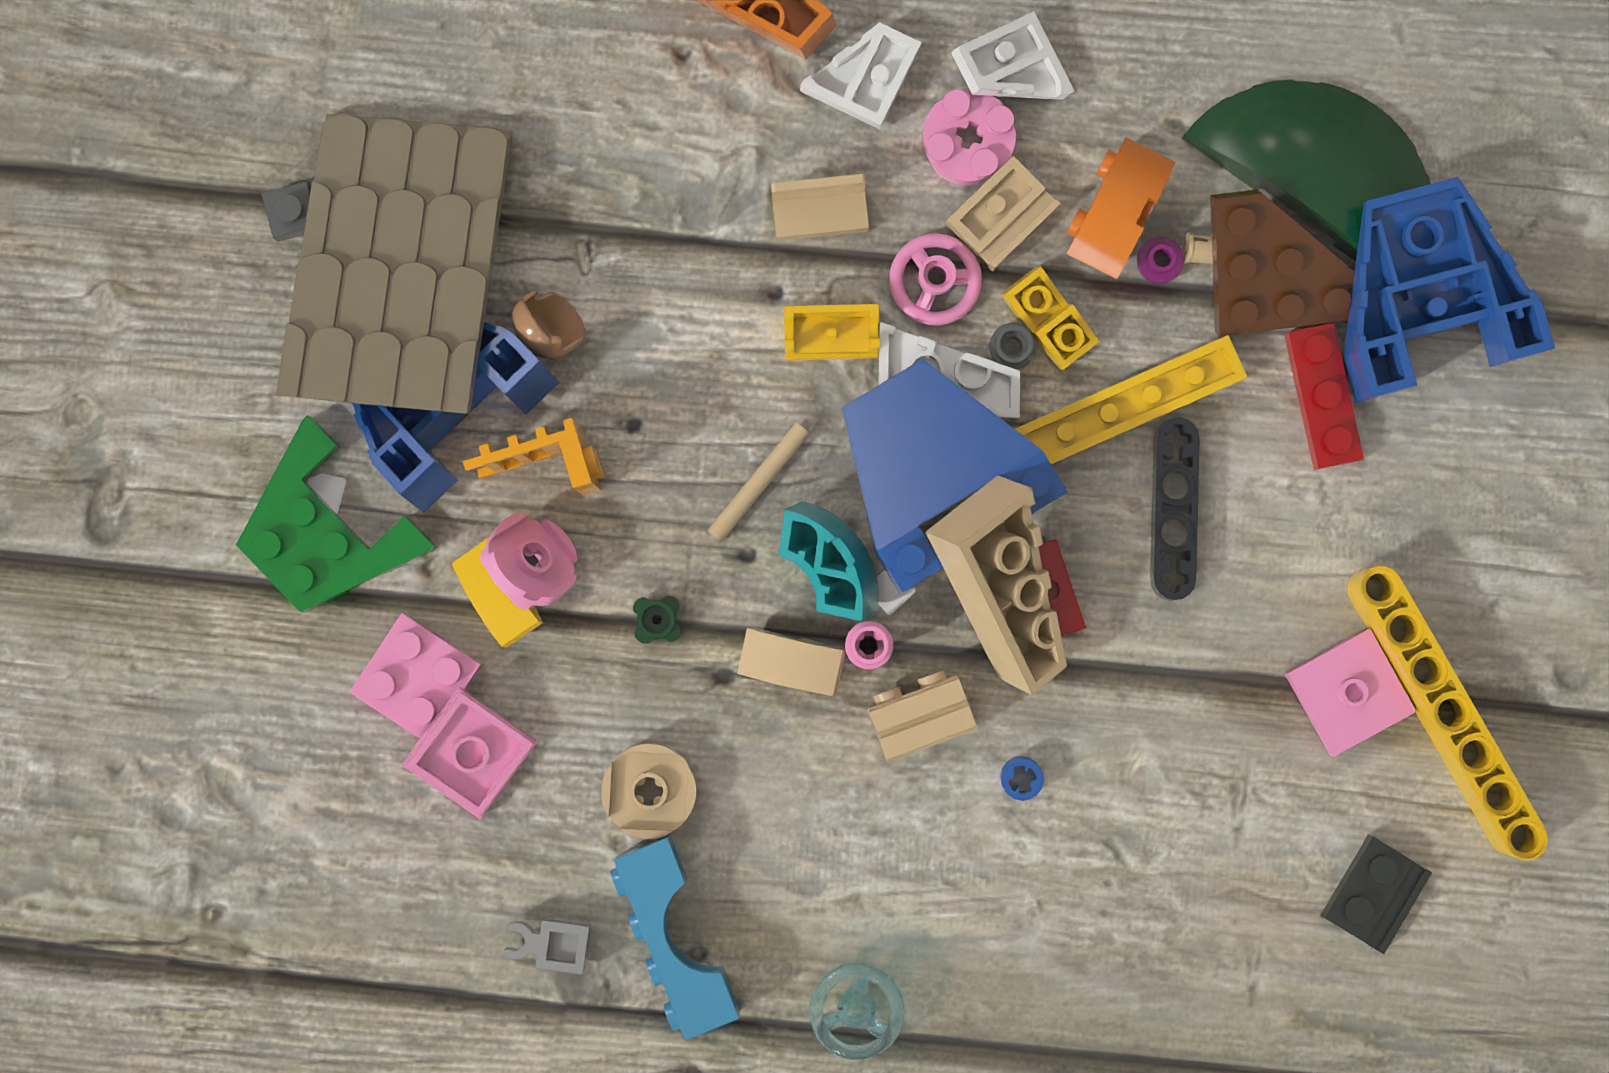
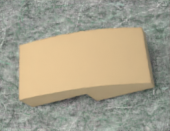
[737,627,846,696]

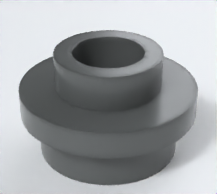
[989,323,1037,370]

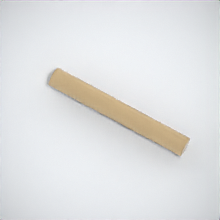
[707,422,810,542]

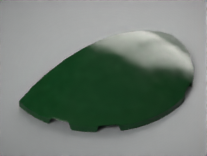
[1182,79,1431,262]

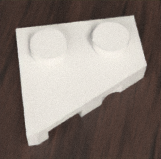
[951,11,1075,100]
[800,23,922,129]

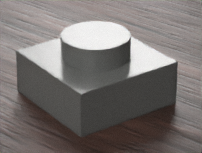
[261,182,311,242]

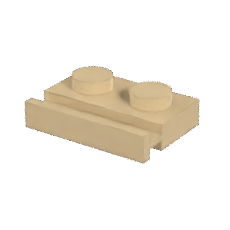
[946,156,1061,271]

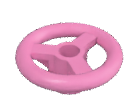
[889,233,982,325]

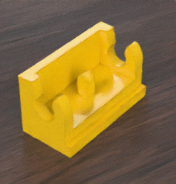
[784,304,880,361]

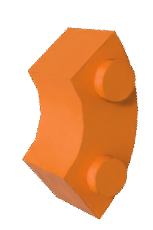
[1067,137,1176,279]

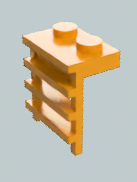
[463,418,605,496]

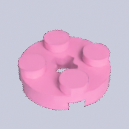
[922,89,1016,185]
[480,513,578,609]

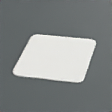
[308,473,346,514]
[877,570,916,615]

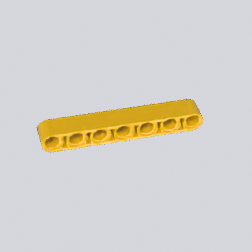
[1347,566,1548,861]

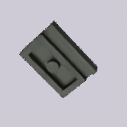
[1320,835,1432,954]

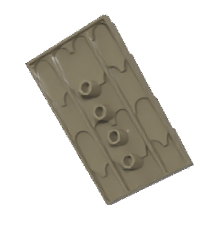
[276,113,513,414]

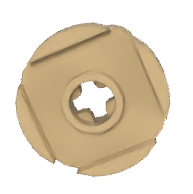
[601,743,697,839]

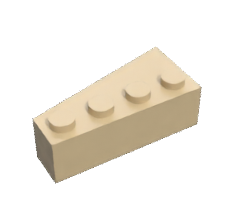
[926,475,1067,695]

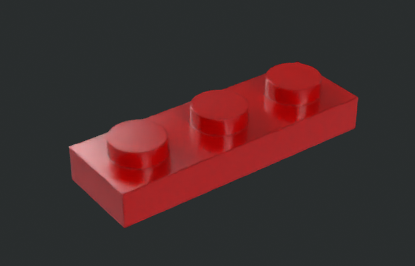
[1284,323,1364,470]

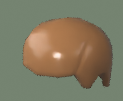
[512,290,586,360]

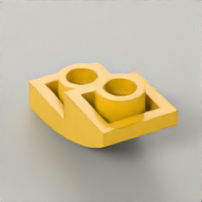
[1000,266,1100,370]
[451,538,543,648]

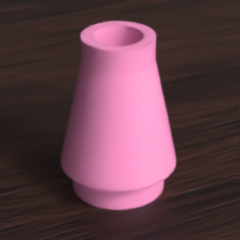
[845,621,893,669]

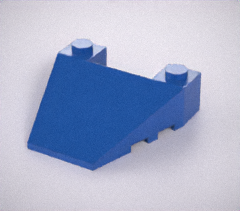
[1343,177,1555,403]
[352,322,560,513]
[842,359,1068,594]

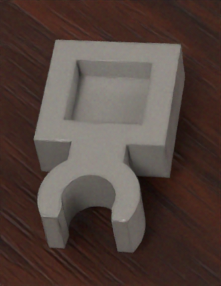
[503,918,591,975]

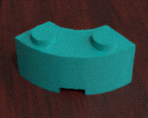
[778,501,879,621]

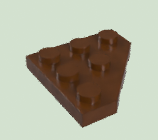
[1210,189,1355,337]

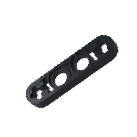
[1150,417,1200,601]

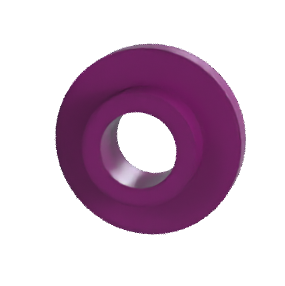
[1137,237,1184,284]

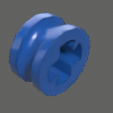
[1000,756,1044,801]

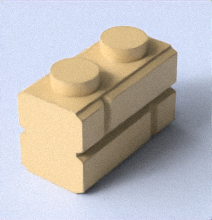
[867,670,977,763]

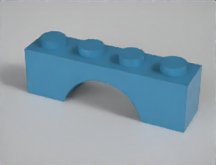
[610,834,740,1041]

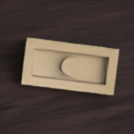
[771,174,869,241]

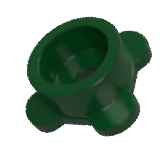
[633,595,681,644]

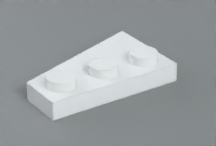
[878,322,1020,420]

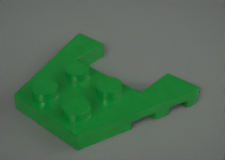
[236,415,437,613]

